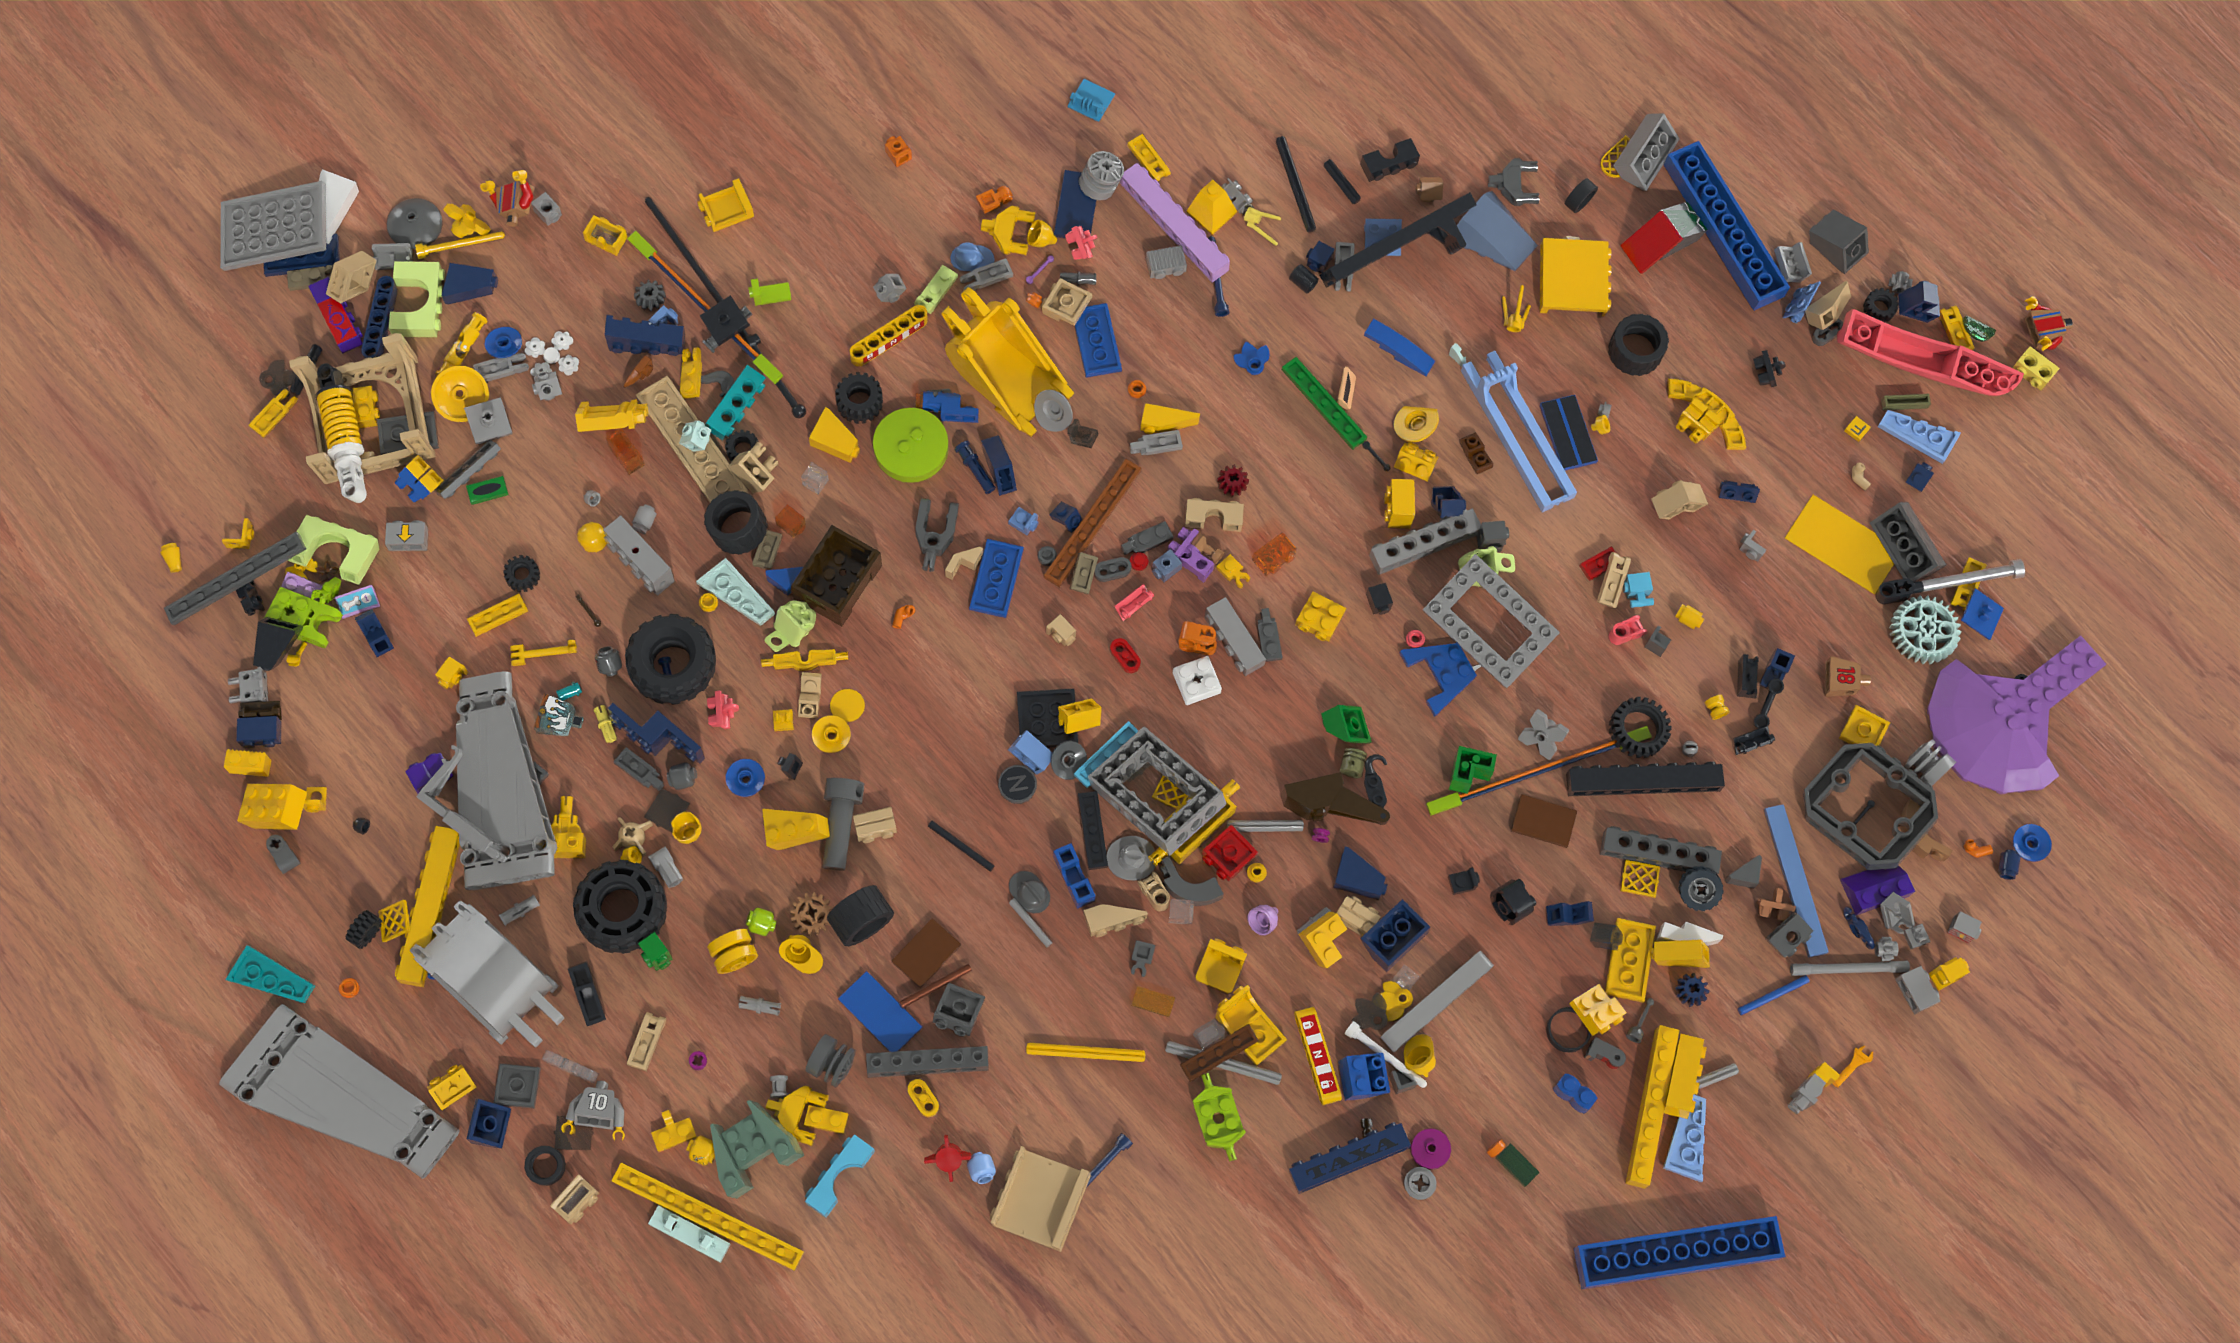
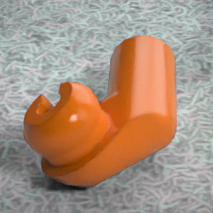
[892,605,915,629]
[1964,839,1993,858]

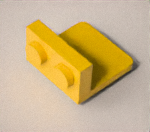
[1195,939,1247,994]

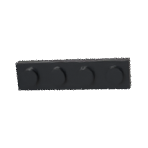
[1078,791,1108,870]

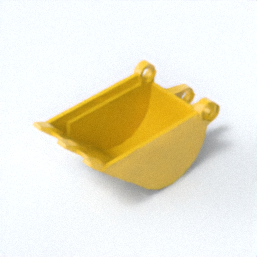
[941,287,1074,437]

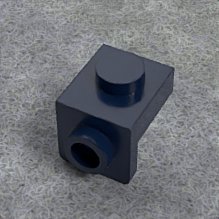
[1906,462,1934,492]
[1049,501,1083,533]

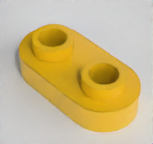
[908,1079,939,1117]

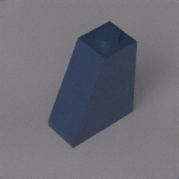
[442,263,498,305]
[981,435,1017,496]
[1333,846,1388,900]

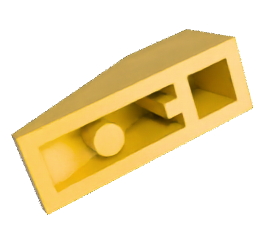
[1140,403,1200,434]

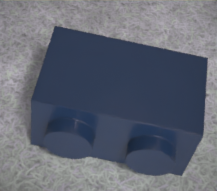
[236,716,281,749]

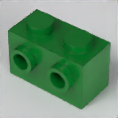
[638,932,673,971]

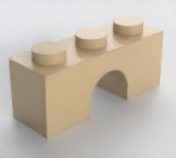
[1185,498,1244,532]

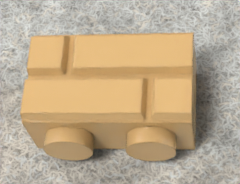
[853,807,897,843]
[1337,896,1381,936]

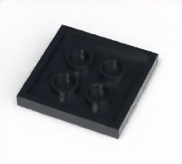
[1017,689,1078,748]

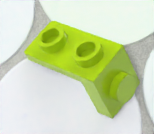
[748,278,791,306]

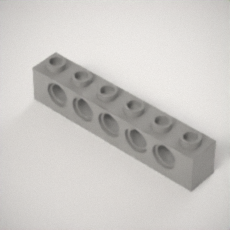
[1369,508,1481,575]

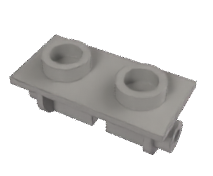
[1221,178,1254,215]

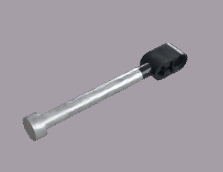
[1876,559,2025,604]

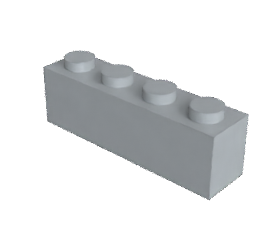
[1204,597,1266,676]

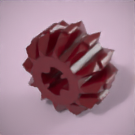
[1217,464,1249,497]

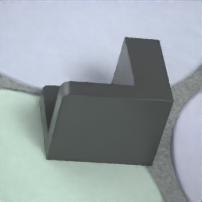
[1645,626,1671,657]
[1389,1071,1417,1094]

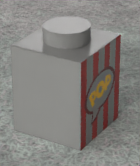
[1947,911,1982,943]

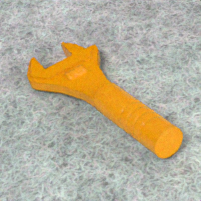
[1832,1045,1873,1088]

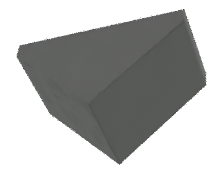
[1725,855,1762,889]

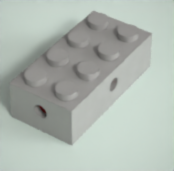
[603,515,675,596]

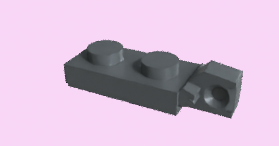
[1121,521,1174,555]
[1257,608,1283,662]
[613,747,664,792]

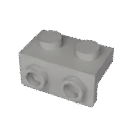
[1774,242,1812,282]

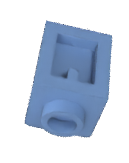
[648,305,679,326]
[1008,507,1039,535]

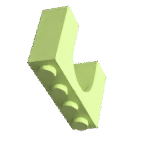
[389,261,445,337]
[288,515,379,585]

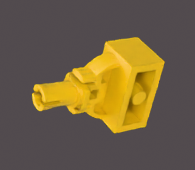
[543,796,586,858]

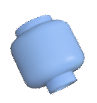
[967,1152,996,1184]

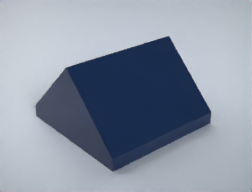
[466,1099,511,1149]

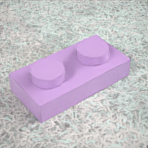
[281,572,322,601]

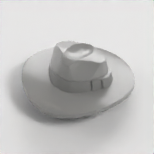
[1034,390,1073,432]
[1107,836,1155,881]

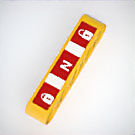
[850,305,928,367]
[1294,1007,1342,1106]

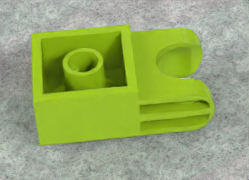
[264,587,343,648]

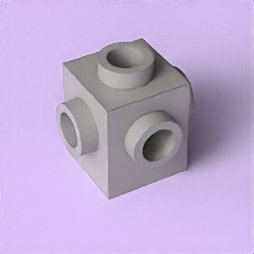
[873,273,907,303]
[532,371,562,400]

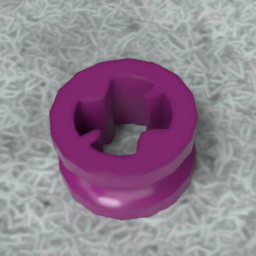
[1311,828,1330,843]
[689,1051,707,1070]

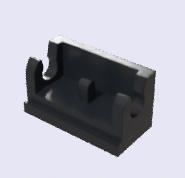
[1737,654,1759,699]

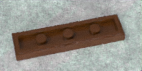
[1180,1024,1259,1082]

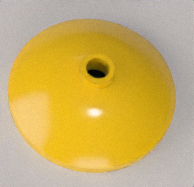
[431,366,489,422]

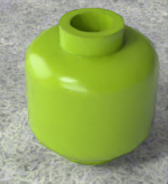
[745,908,776,936]

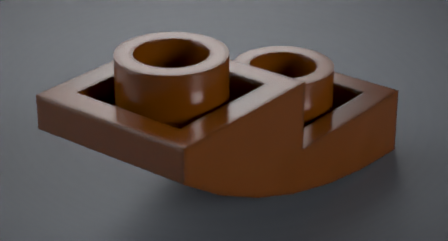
[1459,432,1494,474]

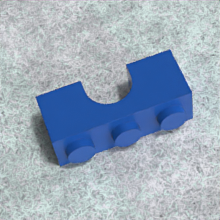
[1053,843,1096,909]

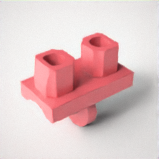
[1065,226,1098,260]
[707,690,739,729]

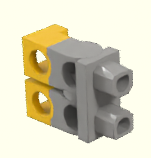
[1787,1062,1840,1114]

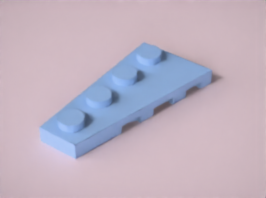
[1878,410,1961,464]
[1663,1094,1706,1182]

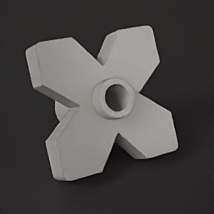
[1518,709,1569,760]

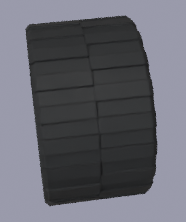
[1608,314,1669,376]
[704,490,768,555]
[827,885,894,947]

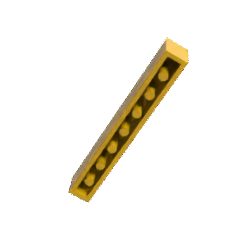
[395,826,460,987]
[1625,1025,1679,1189]

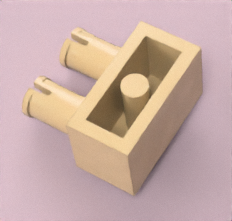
[728,442,778,494]

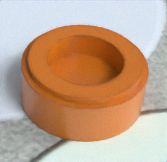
[1486,1139,1506,1158]

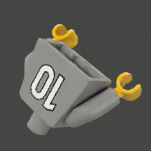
[561,1081,625,1141]

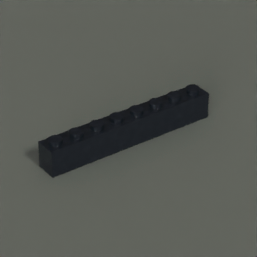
[1566,762,1725,796]

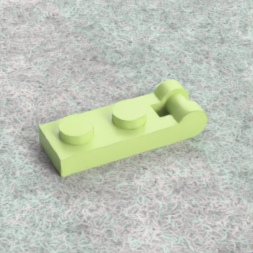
[914,265,958,314]

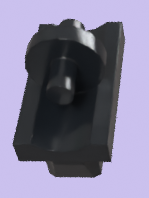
[1753,350,1786,387]

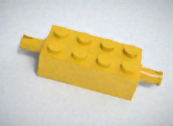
[1148,779,1240,866]

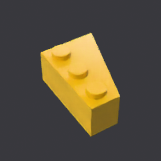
[762,809,830,850]

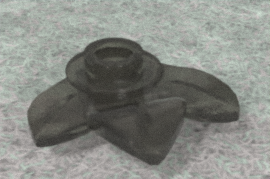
[259,360,297,397]
[1352,993,1388,1030]

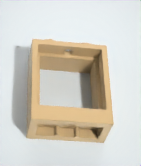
[326,251,377,303]

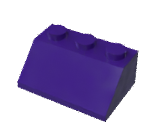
[1840,866,1915,915]

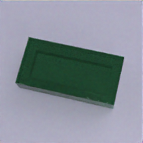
[1495,1143,1540,1187]

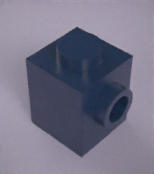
[1306,241,1335,274]

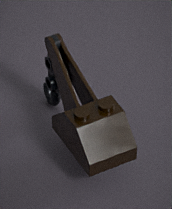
[1281,754,1390,825]

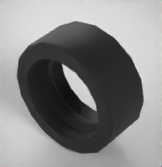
[1564,178,1598,213]
[524,1146,566,1186]

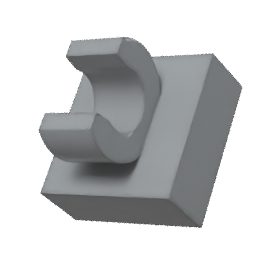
[1904,924,1931,949]

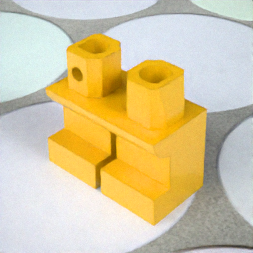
[1676,397,1723,444]

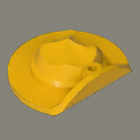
[1394,406,1439,442]

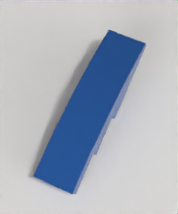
[1364,318,1435,377]

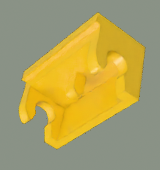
[1058,698,1101,734]

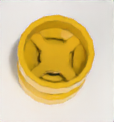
[1704,695,1730,720]

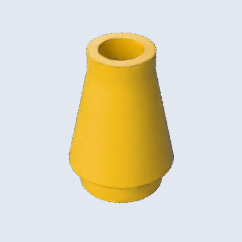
[160,543,182,573]

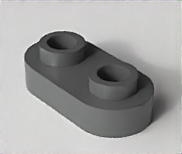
[1094,557,1131,582]

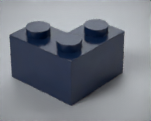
[1898,281,1940,323]

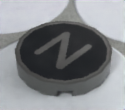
[998,765,1037,804]

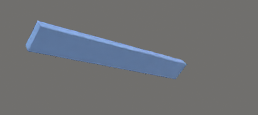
[1764,804,1829,958]

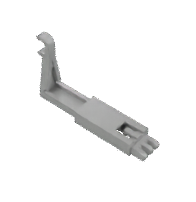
[416,745,507,863]

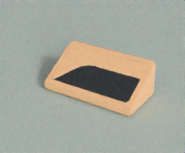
[1337,367,1356,410]

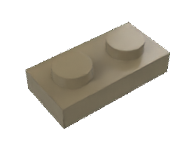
[752,530,783,570]
[1069,552,1098,594]

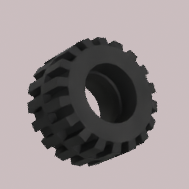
[835,372,883,424]

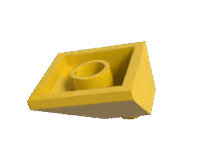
[1186,179,1237,235]

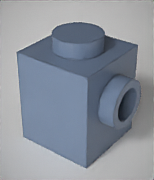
[1152,549,1182,582]

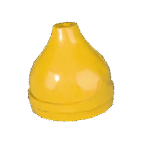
[1027,220,1057,248]

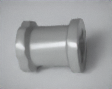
[770,1075,788,1099]

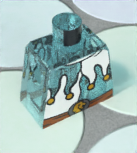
[534,693,584,736]

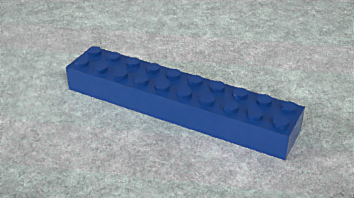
[1663,141,1790,311]
[1574,1216,1786,1290]

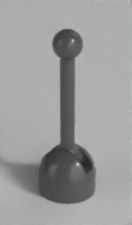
[1626,998,1654,1043]

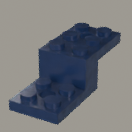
[608,703,705,764]

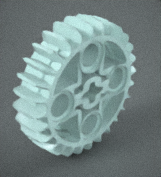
[1889,595,1962,664]

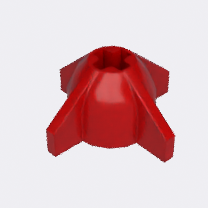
[924,1135,971,1182]

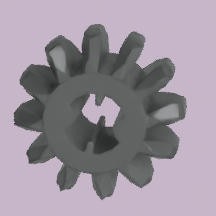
[634,279,666,312]

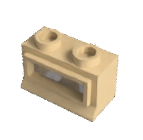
[550,1174,599,1224]

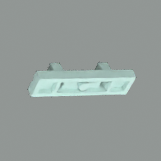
[648,1205,731,1263]

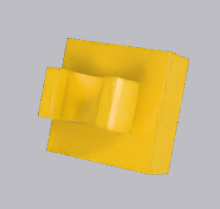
[773,709,794,731]

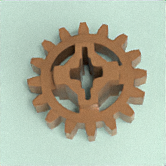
[790,892,833,936]

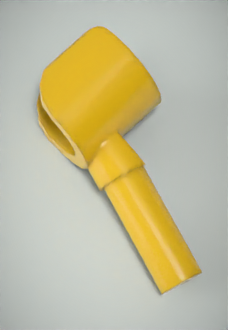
[286,642,308,667]

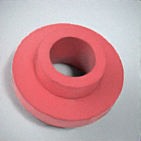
[1406,630,1425,648]

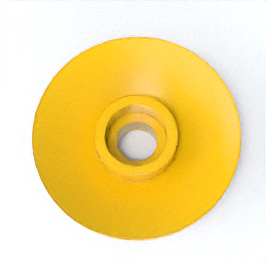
[812,715,851,753]

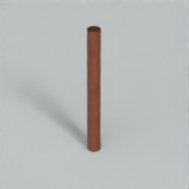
[899,964,972,1009]

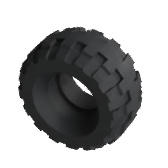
[625,614,716,705]
[573,860,667,954]

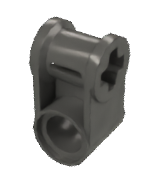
[266,835,301,874]

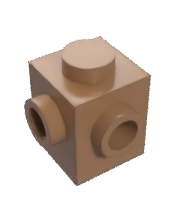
[1416,177,1443,202]

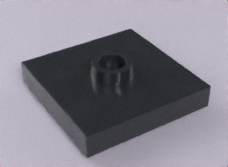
[700,295,750,346]

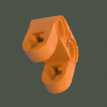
[1178,621,1217,655]

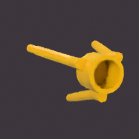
[1502,285,1531,332]

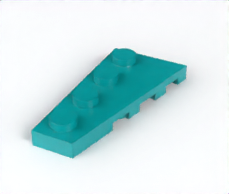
[225,945,316,1003]

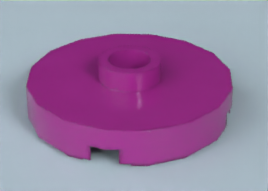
[1411,1129,1451,1169]

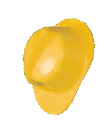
[779,935,823,974]
[1404,1034,1436,1077]

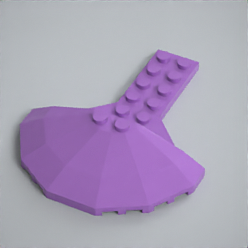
[1927,636,2106,794]

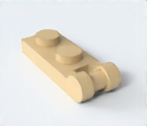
[1597,552,1631,608]
[627,1012,666,1072]

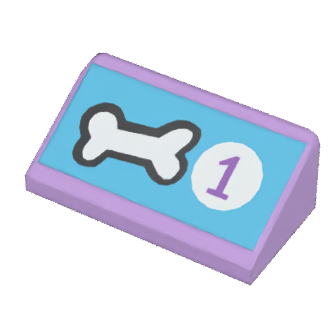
[335,585,380,619]

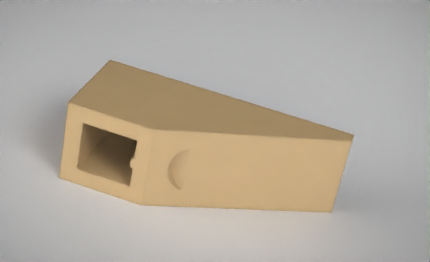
[1805,281,1851,330]
[1083,904,1148,937]

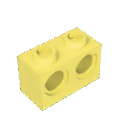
[2012,346,2060,390]

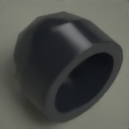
[352,818,370,835]

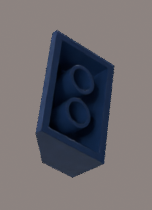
[1360,899,1430,972]

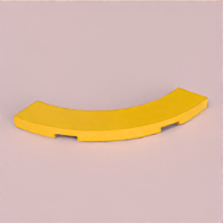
[1667,379,1746,450]

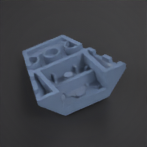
[1457,191,1538,271]

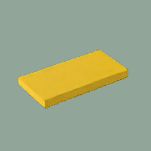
[1605,918,1656,1003]

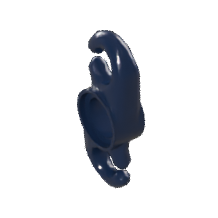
[1843,907,1875,950]

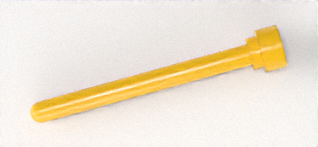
[415,231,505,259]

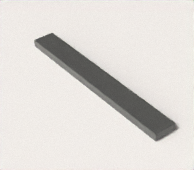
[164,532,306,625]

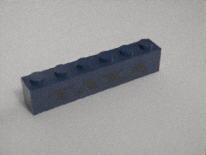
[1289,1122,1411,1194]

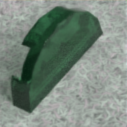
[1962,315,1996,342]

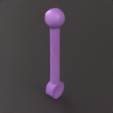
[1026,255,1054,284]

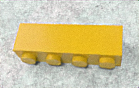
[1664,1034,1707,1119]

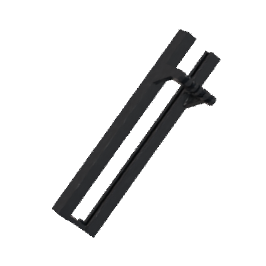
[1319,192,1477,288]

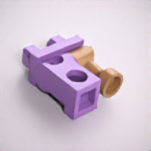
[1167,527,1225,583]

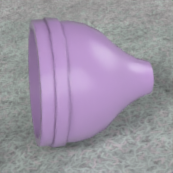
[1248,905,1278,935]

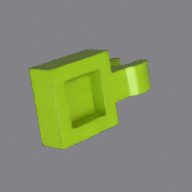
[311,577,341,605]

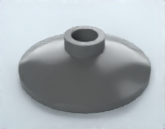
[1051,741,1087,780]

